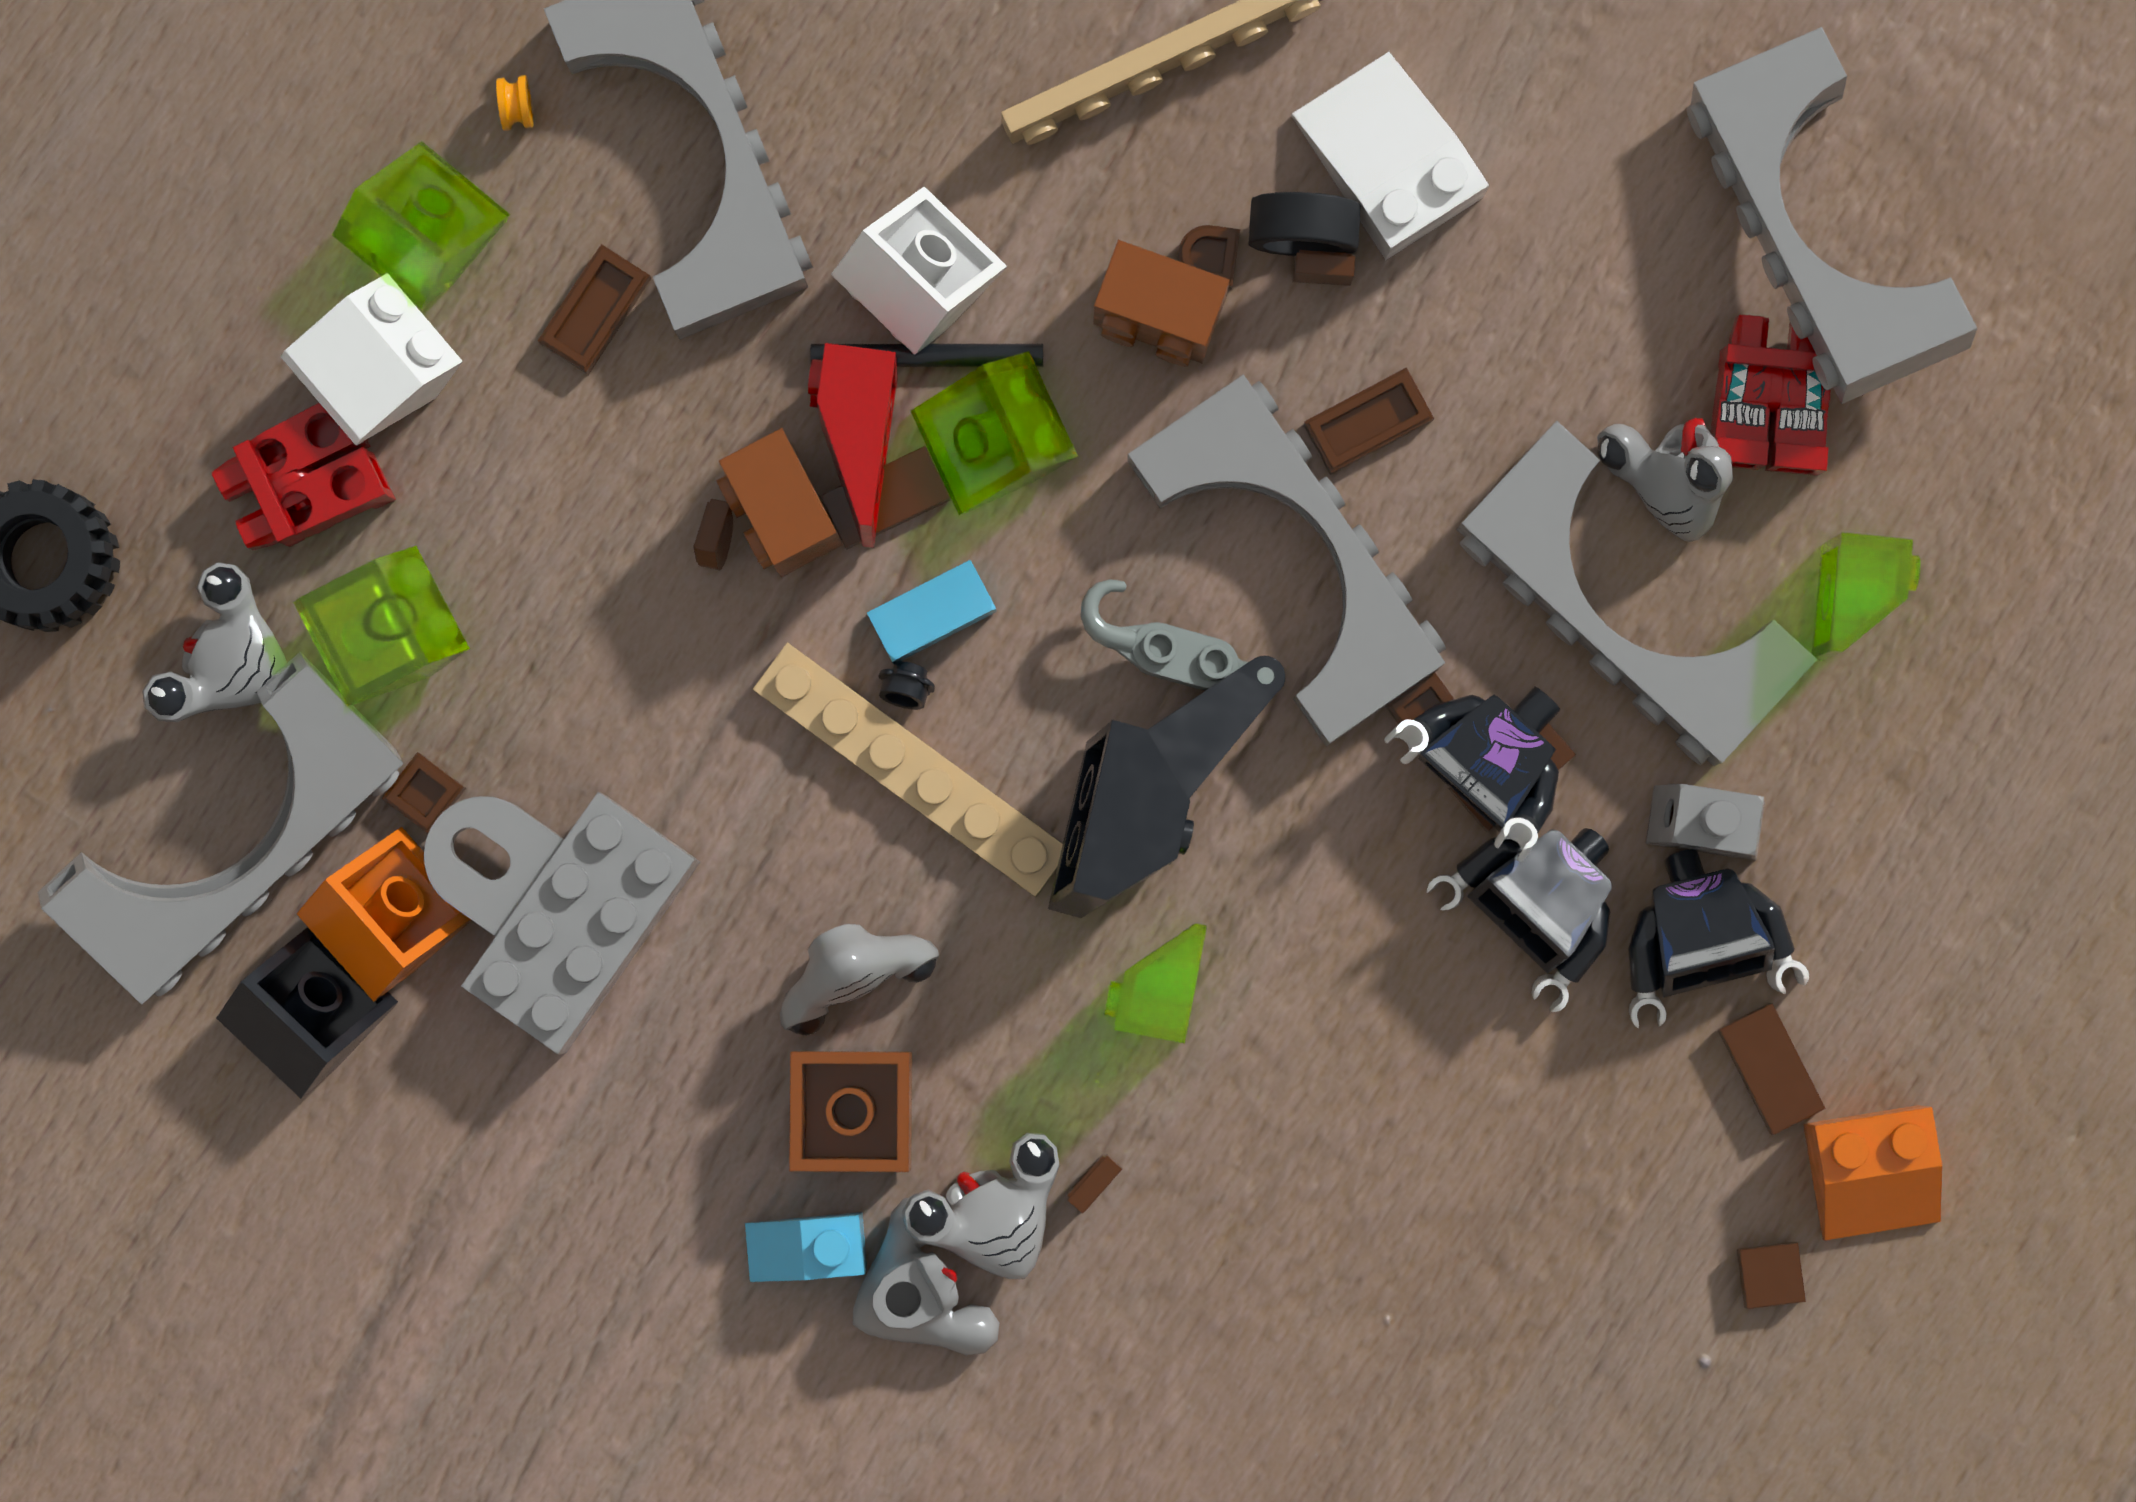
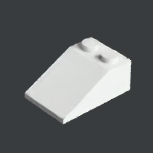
[1291,52,1489,260]

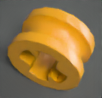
[496,75,534,131]

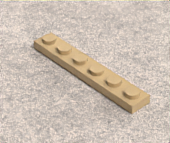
[1001,0,1321,145]
[753,642,1063,897]

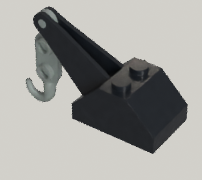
[1048,579,1285,918]

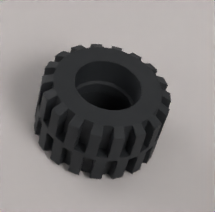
[0,479,120,632]

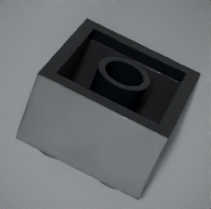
[216,927,398,1099]

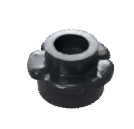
[878,661,935,710]

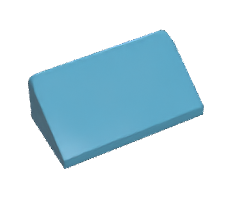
[867,560,997,665]

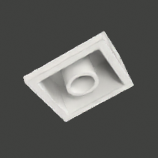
[831,187,1007,355]
[280,273,463,445]

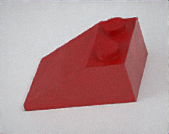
[808,343,898,548]

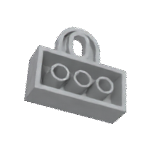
[424,792,700,1054]

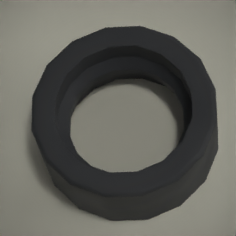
[1248,192,1361,256]

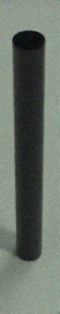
[810,344,1043,367]

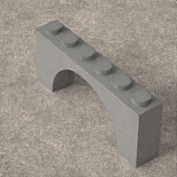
[544,0,813,339]
[1686,27,1977,404]
[1127,374,1446,747]
[1456,421,1818,766]
[38,652,404,1004]

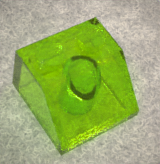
[332,141,510,309]
[911,351,1078,515]
[1811,532,1920,661]
[293,546,470,707]
[1104,923,1207,1043]

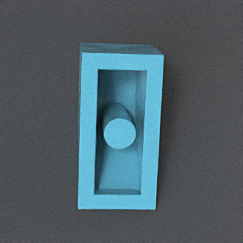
[745,1212,868,1282]

